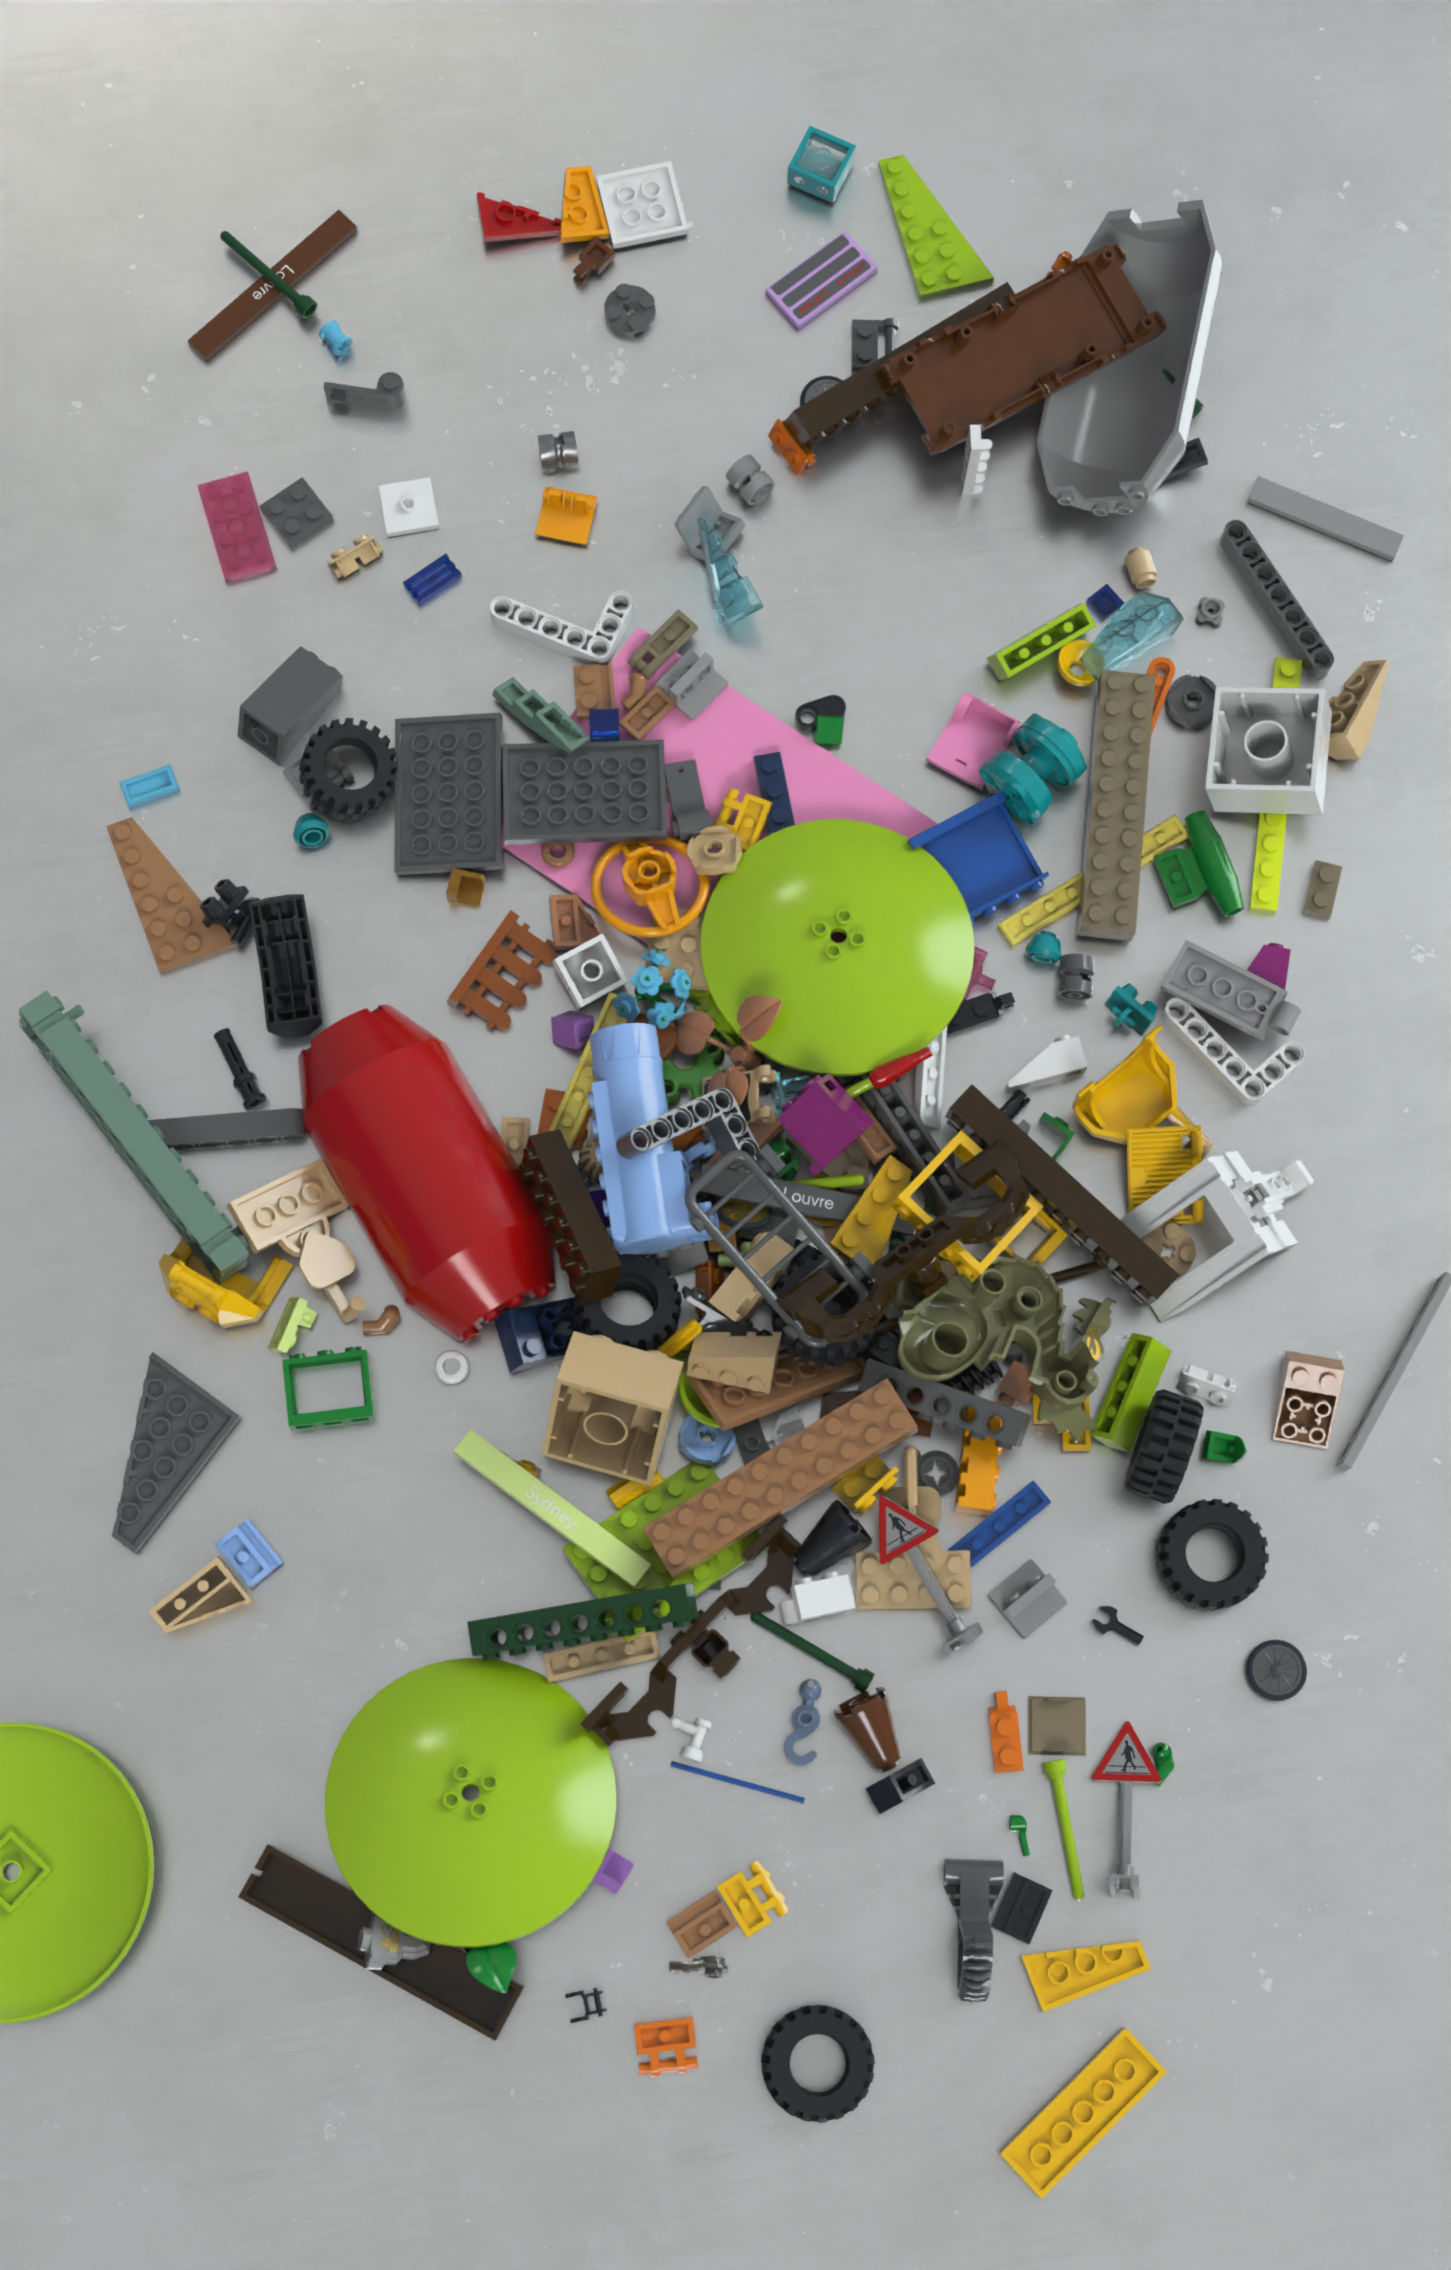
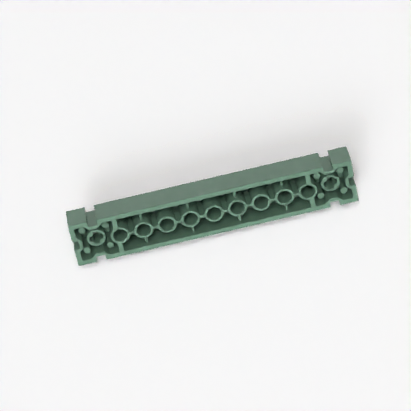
[19,990,249,1285]

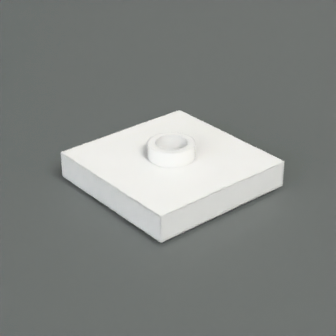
[378,477,439,537]

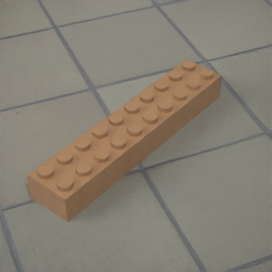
[643,1378,918,1581]

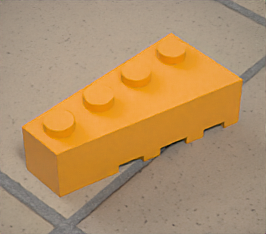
[953,1401,1003,1517]

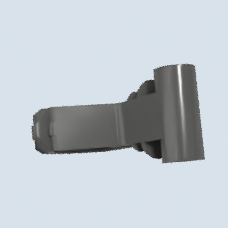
[943,1859,1004,2003]

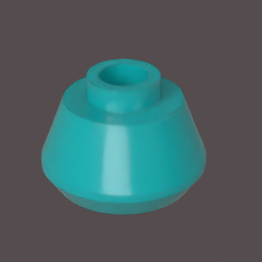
[293,813,330,848]
[1025,931,1062,964]

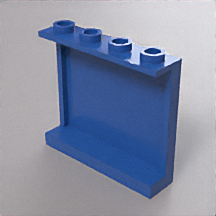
[907,791,1049,924]

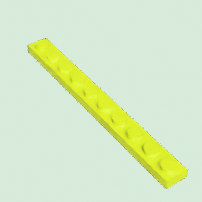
[1249,657,1302,914]

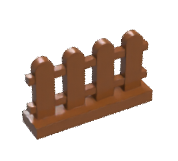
[447,910,557,1030]

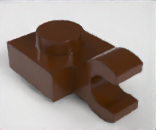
[573,237,615,285]

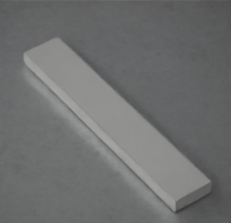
[1247,476,1404,561]

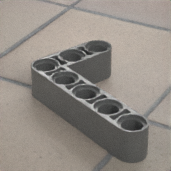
[616,1088,760,1170]

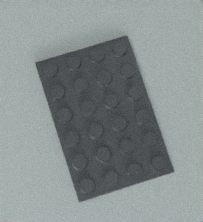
[394,712,503,875]
[503,740,667,845]

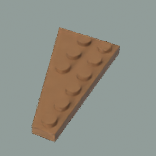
[106,817,238,974]
[682,1356,866,1431]

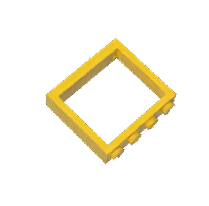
[890,1130,1044,1282]

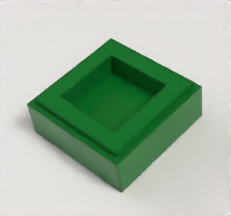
[813,715,844,744]

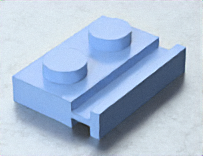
[215,1518,283,1589]

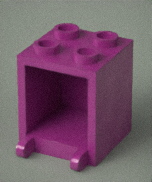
[778,1073,874,1174]

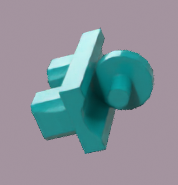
[1105,983,1158,1035]

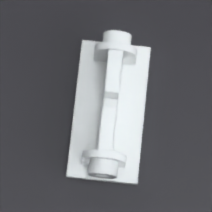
[1176,1364,1237,1407]

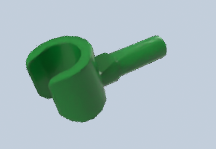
[1009,1815,1030,1856]

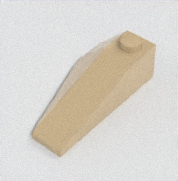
[1328,660,1389,760]

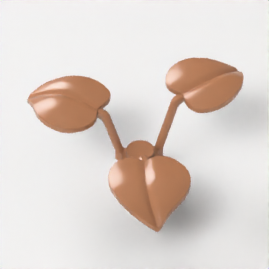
[675,995,783,1106]

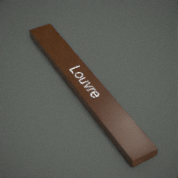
[188,210,357,362]

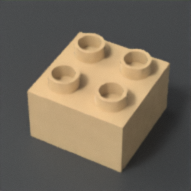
[542,1331,684,1486]

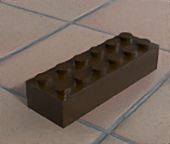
[519,1129,622,1304]

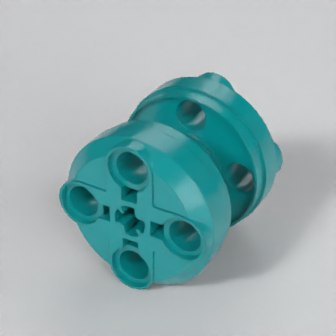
[978,713,1087,825]

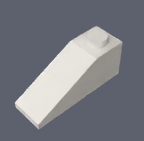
[1005,1035,1088,1094]

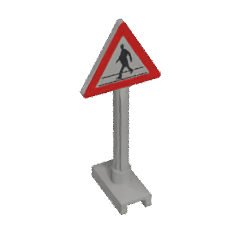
[879,1495,983,1655]
[1092,1721,1161,1898]

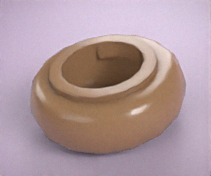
[541,843,575,869]

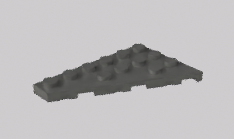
[112,1352,241,1554]

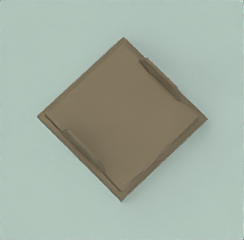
[1028,1696,1086,1756]

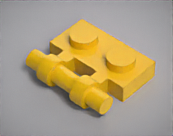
[712,788,772,851]
[717,1860,789,1938]

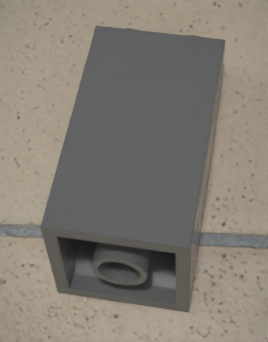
[237,646,343,766]

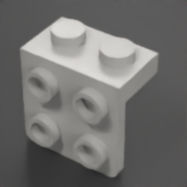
[675,486,746,565]

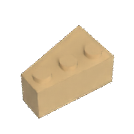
[708,1231,794,1322]
[687,1332,782,1394]
[148,1556,254,1634]

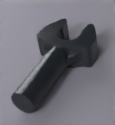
[230,897,260,946]
[1091,1606,1144,1646]

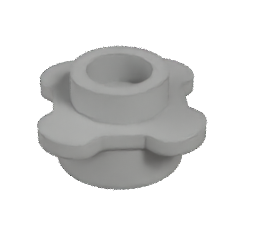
[1196,597,1225,625]

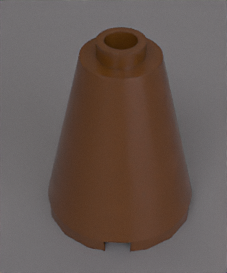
[833,1687,901,1772]

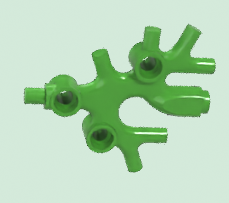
[662,1036,727,1106]

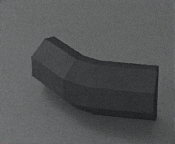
[249,894,323,1039]

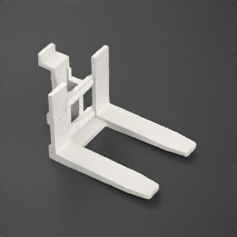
[1120,1151,1314,1321]

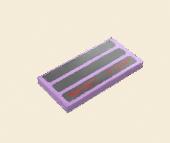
[766,231,878,330]

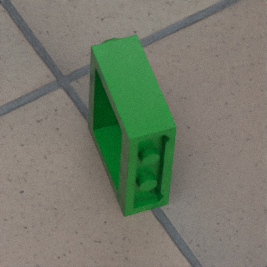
[282,1346,376,1430]

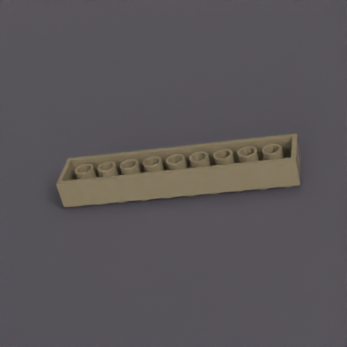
[1077,670,1156,941]

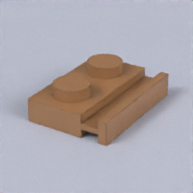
[573,663,616,720]
[666,1890,738,1959]

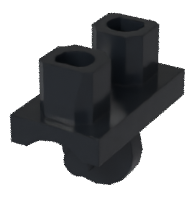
[199,879,249,928]

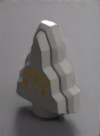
[357,1912,430,1970]

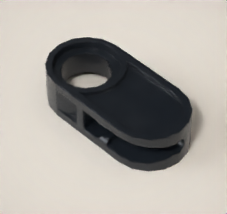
[795,695,846,732]

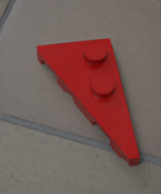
[476,192,561,242]

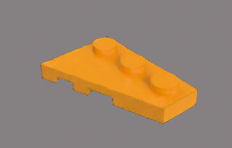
[559,166,610,243]

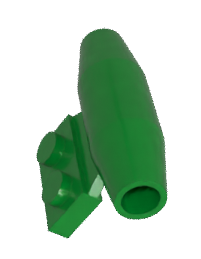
[1154,810,1244,917]

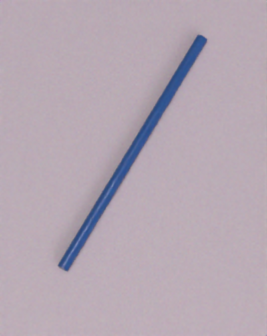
[670,1761,805,1803]

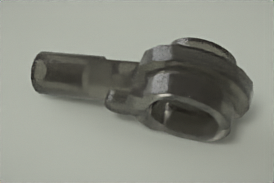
[669,1956,728,1979]

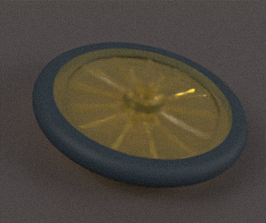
[714,1197,772,1230]

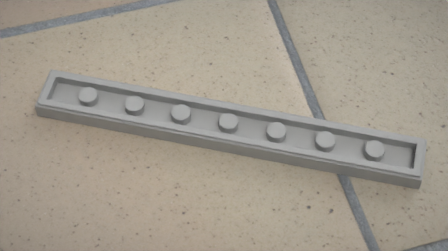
[1337,1272,1451,1471]

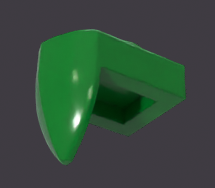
[1202,1430,1247,1464]

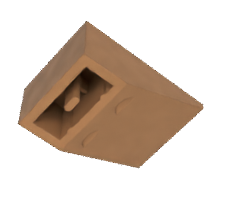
[1272,1351,1345,1449]

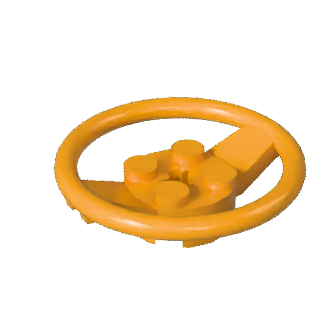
[590,835,710,938]

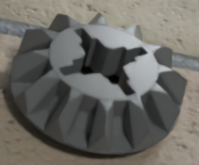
[917,1450,959,1495]

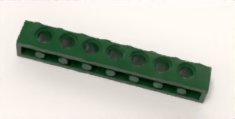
[467,1584,698,1661]

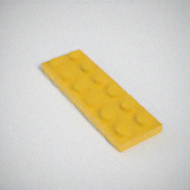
[999,2027,1167,2199]

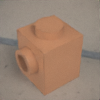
[994,1360,1034,1407]

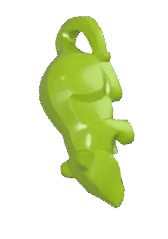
[689,989,742,1048]

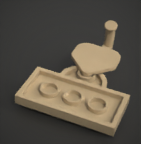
[227,1158,366,1323]
[856,1445,972,1609]

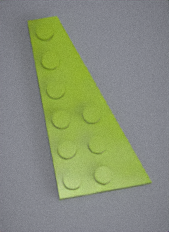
[878,155,994,300]

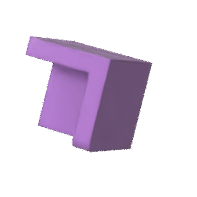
[551,1011,594,1049]
[593,1849,634,1895]

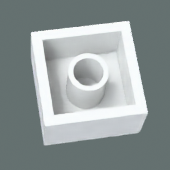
[552,933,629,1010]

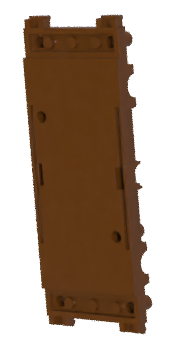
[880,242,1167,456]

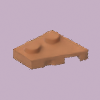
[549,894,600,950]

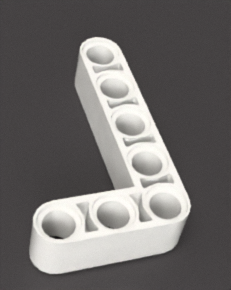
[490,590,633,665]
[1161,997,1305,1107]

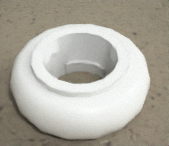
[434,1350,469,1384]

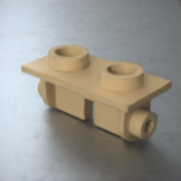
[327,534,383,578]

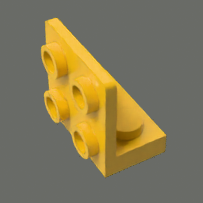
[832,1457,899,1515]

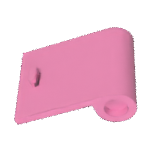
[926,692,1022,791]

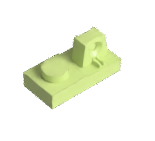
[268,1297,317,1353]

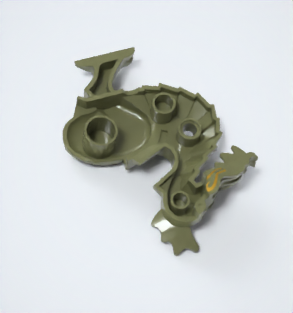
[892,1255,1116,1443]

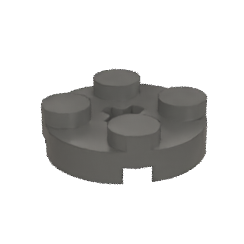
[604,283,656,337]
[1165,675,1216,729]

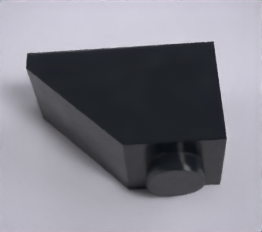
[866,1758,935,1814]

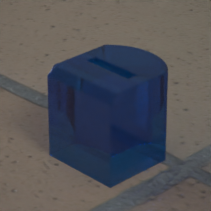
[589,709,620,742]

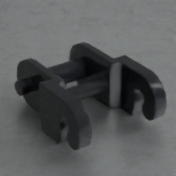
[565,1988,607,2023]

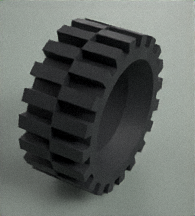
[299,718,398,820]

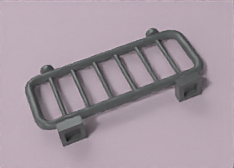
[684,1144,874,1348]

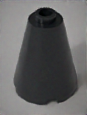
[793,1500,873,1576]

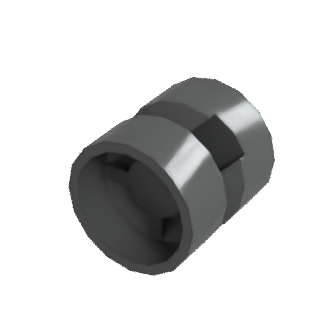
[1058,954,1095,1000]

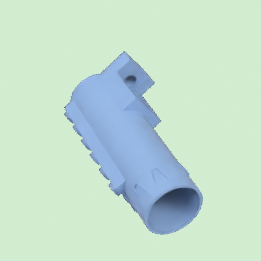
[588,1023,720,1255]

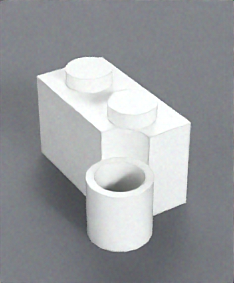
[779,1571,856,1626]

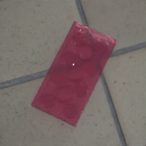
[197,471,277,583]

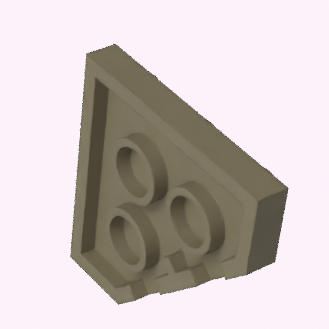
[786,1129,869,1193]

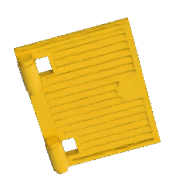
[1126,1125,1204,1225]

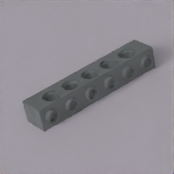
[852,1073,971,1216]
[858,1358,1031,1450]

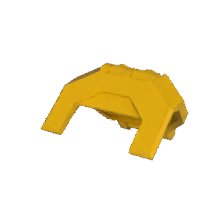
[1072,1025,1191,1145]
[159,1238,294,1328]

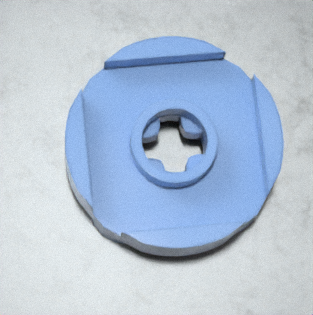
[682,1135,719,1172]
[678,1414,736,1467]

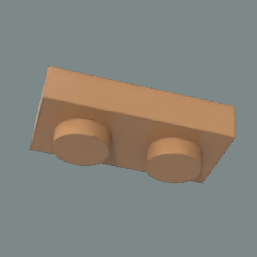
[619,686,676,740]

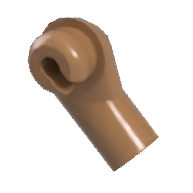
[620,672,647,712]
[362,1305,400,1335]

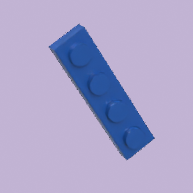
[947,1480,1051,1568]

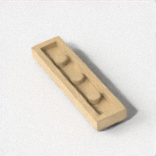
[543,1631,661,1683]

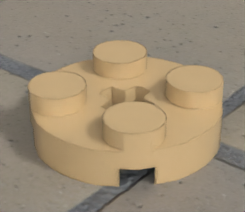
[687,826,742,875]
[1142,1223,1196,1278]

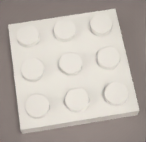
[596,161,688,249]

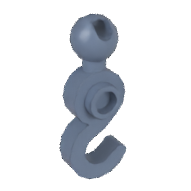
[784,1679,822,1765]

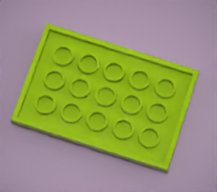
[562,1461,767,1643]

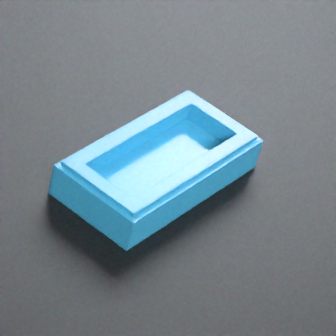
[119,764,180,809]

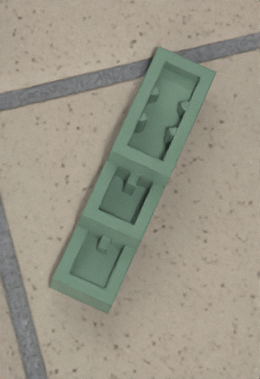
[492,677,590,753]

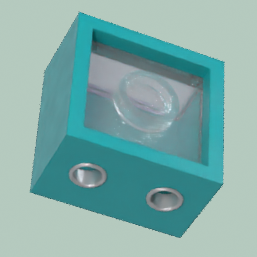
[787,126,856,203]

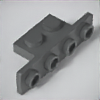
[681,1286,773,1336]

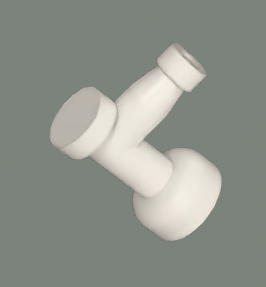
[671,1717,712,1763]

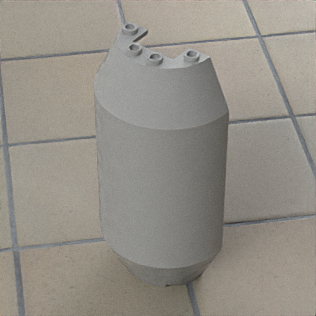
[1036,200,1223,516]

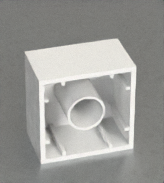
[1205,687,1332,815]

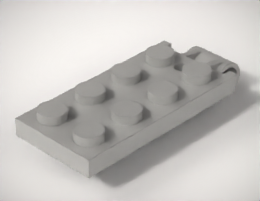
[1160,940,1301,1041]

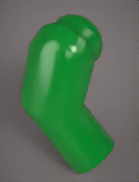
[1153,1742,1175,1787]

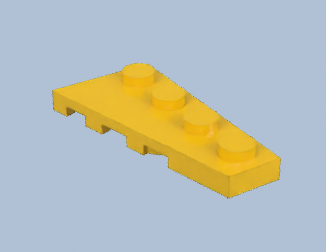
[829,1155,912,1265]
[1020,1941,1151,2012]

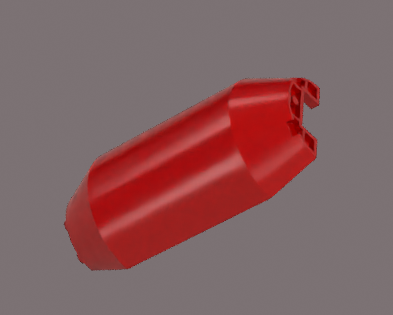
[298,1005,556,1342]

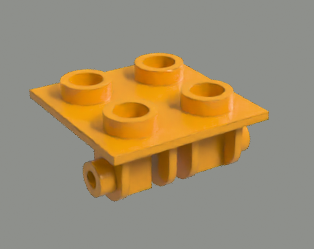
[535,487,598,545]

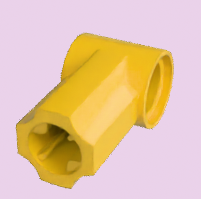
[605,1468,664,1511]

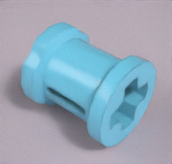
[319,320,353,356]

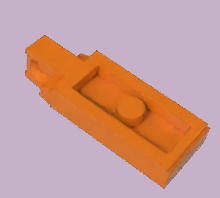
[988,1691,1024,1773]

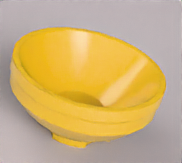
[1057,640,1105,687]

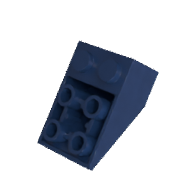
[494,1297,580,1373]

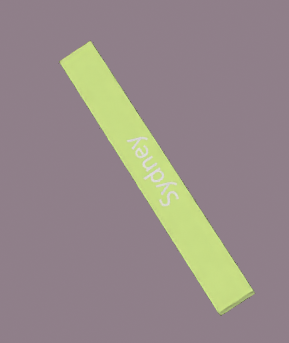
[453,1429,651,1589]

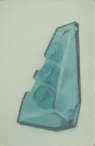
[697,514,764,626]
[1079,591,1185,680]

